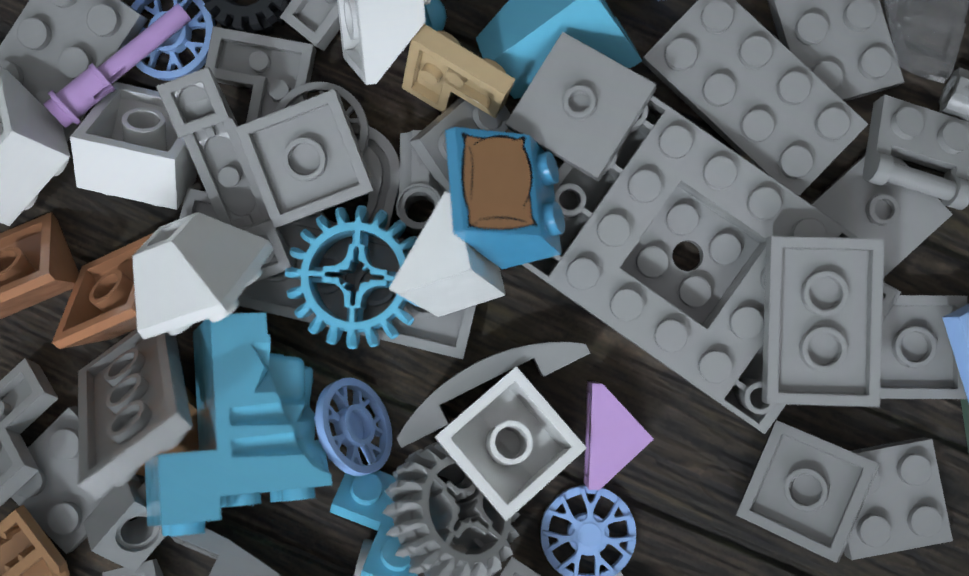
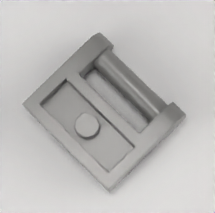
[863,95,969,210]

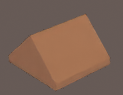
[0,212,79,319]
[52,233,153,349]

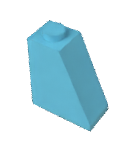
[476,0,642,99]

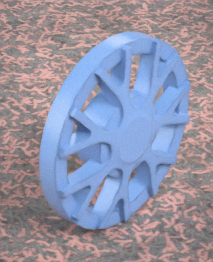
[131,0,216,81]
[314,378,392,476]
[540,485,636,576]

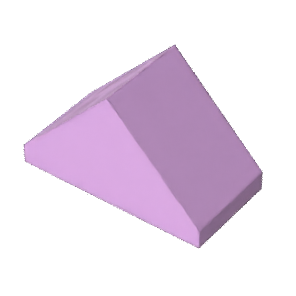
[584,381,653,490]

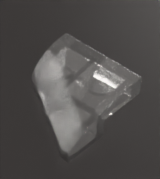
[883,0,969,83]

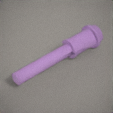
[43,3,191,128]

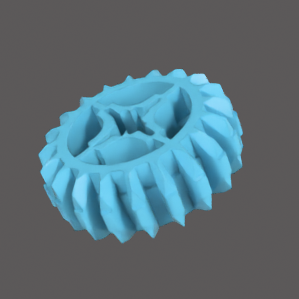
[285,205,419,349]

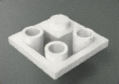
[132,212,274,339]

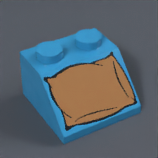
[445,127,565,269]

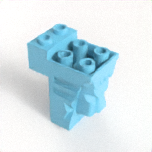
[145,313,332,537]

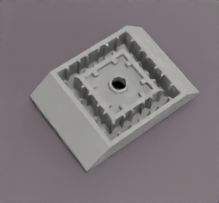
[521,96,889,434]

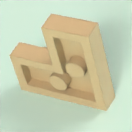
[402,24,515,119]

